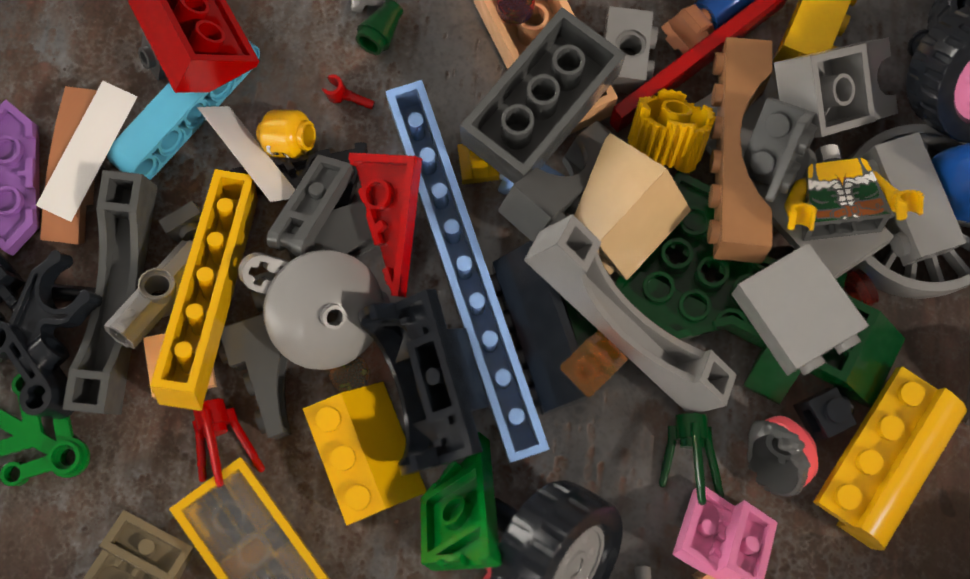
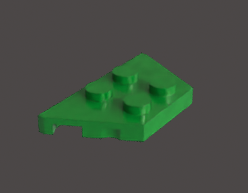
[420,432,501,571]

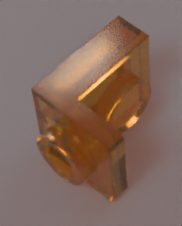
[561,330,628,397]

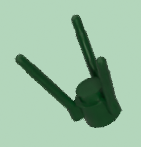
[659,413,724,505]

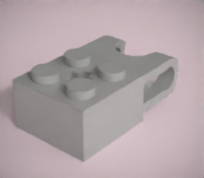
[774,37,898,138]

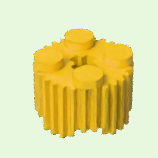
[628,88,716,173]

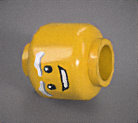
[256,109,316,159]

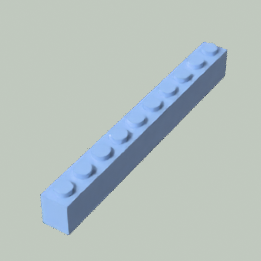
[385,80,549,464]

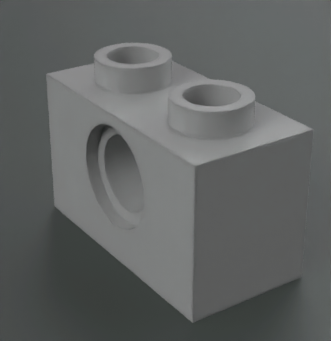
[603,6,658,94]

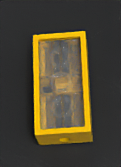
[169,457,330,579]

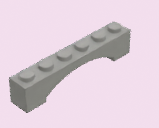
[524,214,737,413]

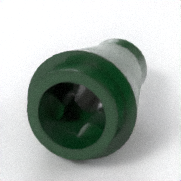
[356,0,403,55]

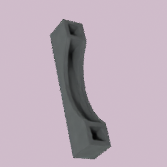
[62,170,158,415]

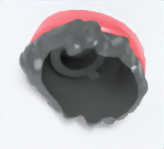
[747,415,819,497]

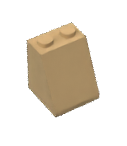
[574,133,691,280]

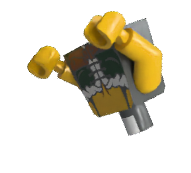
[784,144,924,241]

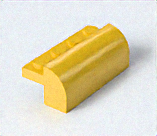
[813,366,967,551]

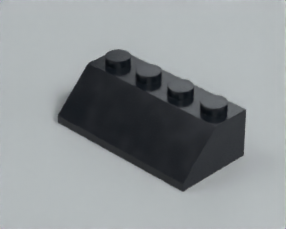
[490,241,595,415]

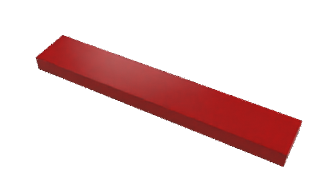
[610,0,787,132]

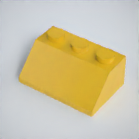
[303,382,427,526]

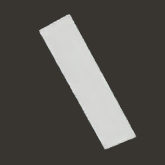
[36,81,137,222]
[197,106,295,202]

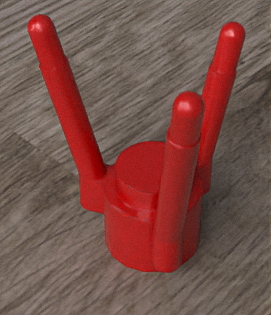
[192,398,265,487]

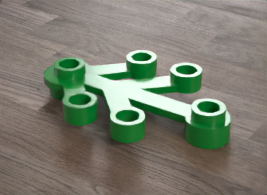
[0,374,90,486]

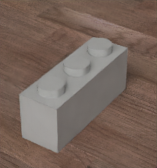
[861,132,966,266]

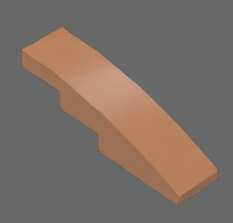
[40,86,102,245]

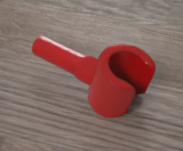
[322,74,375,110]

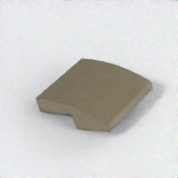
[83,510,195,579]

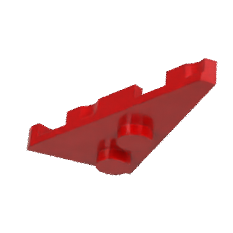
[349,152,422,297]

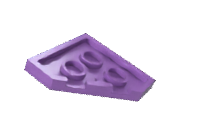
[0,99,40,256]

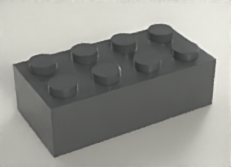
[460,7,626,184]

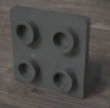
[743,97,818,202]

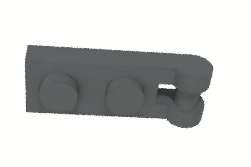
[267,154,355,256]

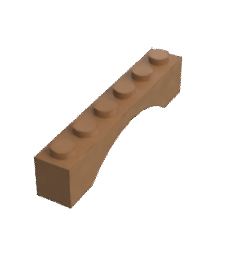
[707,37,773,264]

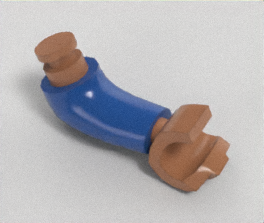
[661,0,755,54]

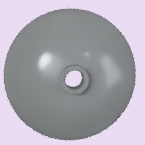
[263,250,383,370]

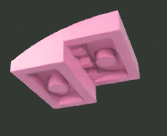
[672,486,778,579]

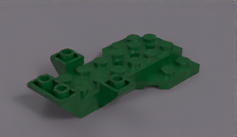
[615,171,906,408]

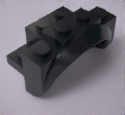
[358,289,489,476]

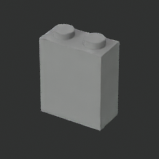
[732,242,869,376]

